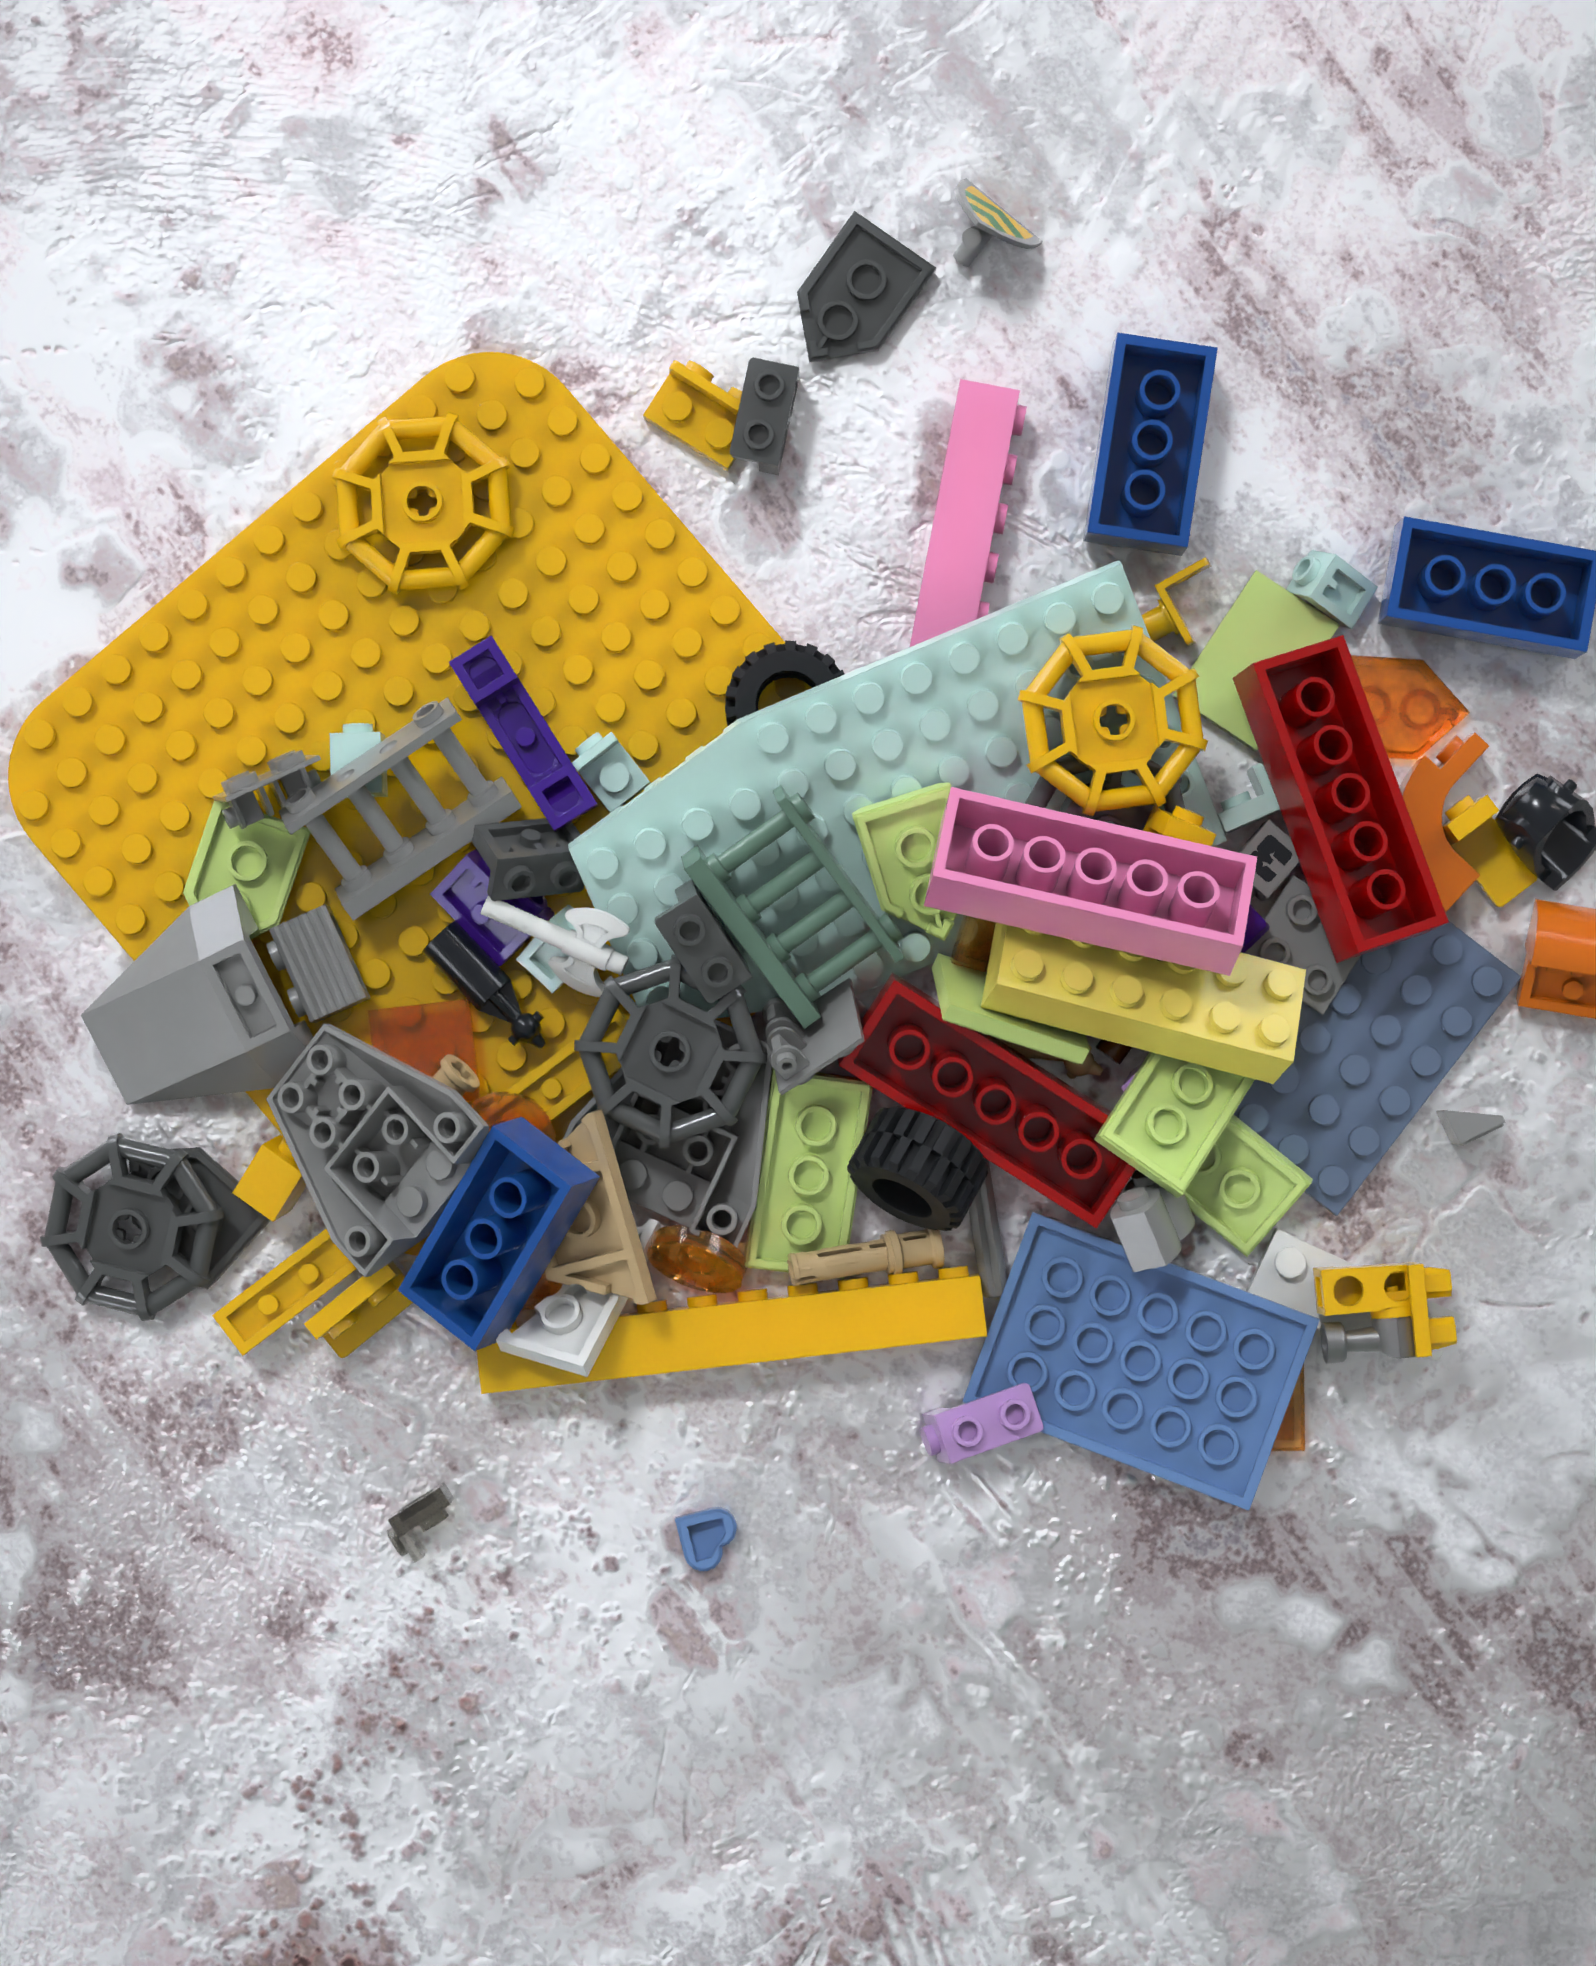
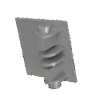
[213,750,321,829]
[1245,875,1361,1015]
[762,978,865,1095]

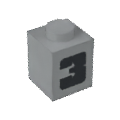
[1238,820,1299,901]

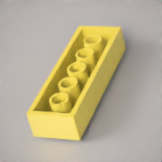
[981,923,1306,1084]

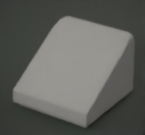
[1436,1110,1506,1146]

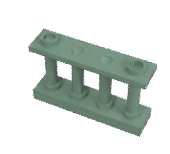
[681,785,905,1029]

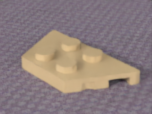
[545,1109,657,1305]

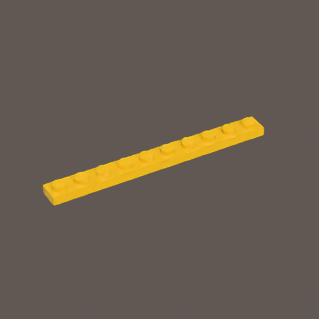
[212,1008,628,1356]

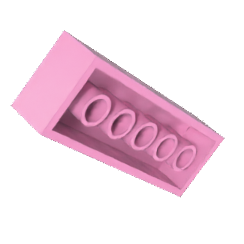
[924,787,1257,976]

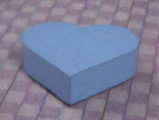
[675,1507,737,1571]

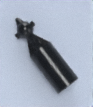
[423,921,546,1049]

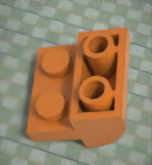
[1516,899,1596,1019]

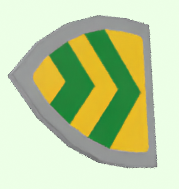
[953,178,1043,267]

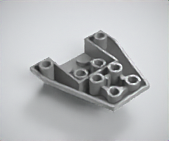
[81,884,313,1105]
[563,1019,772,1253]
[266,1024,489,1277]

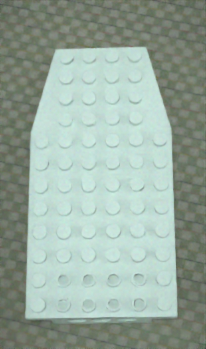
[568,560,1227,1019]

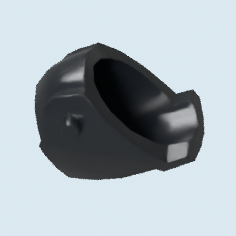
[1495,774,1596,891]

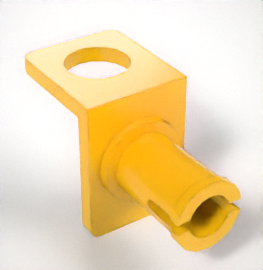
[1142,557,1211,647]

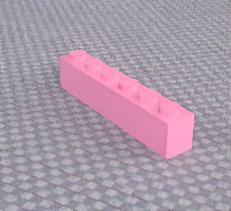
[910,379,1027,647]

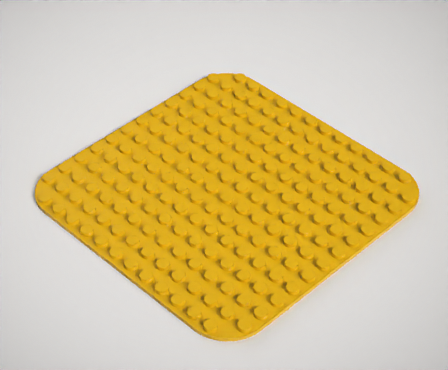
[8,352,811,1256]

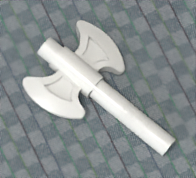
[481,896,630,997]

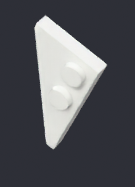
[496,1218,662,1377]

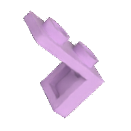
[920,1383,1043,1464]

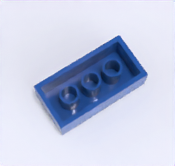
[1083,332,1218,556]
[1378,516,1596,659]
[398,1117,600,1351]

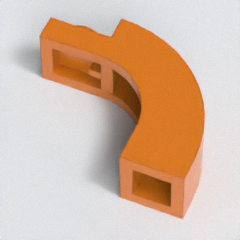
[1400,732,1489,912]

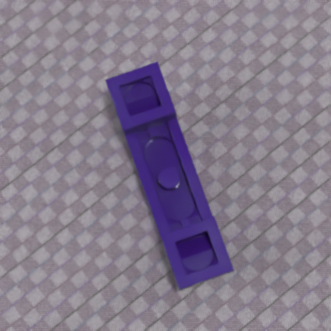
[449,635,598,832]

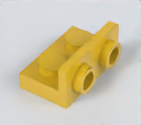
[643,360,742,472]
[304,1261,413,1358]

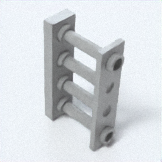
[279,697,522,921]

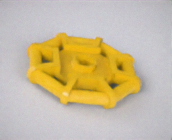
[332,412,515,594]
[1018,625,1208,816]

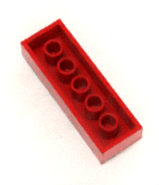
[1233,635,1449,963]
[838,972,1136,1229]

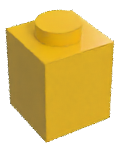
[232,1134,306,1222]

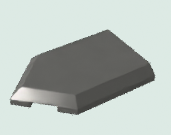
[797,211,936,363]
[129,1147,271,1290]

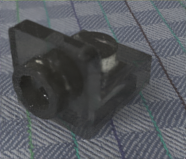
[387,1482,454,1562]

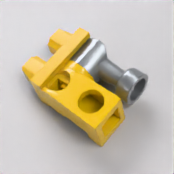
[1313,1262,1457,1364]

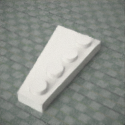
[1246,1228,1460,1361]

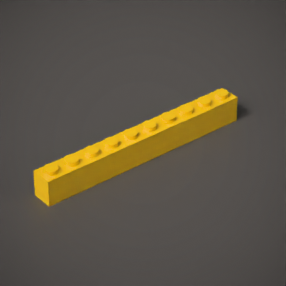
[477,1265,987,1394]

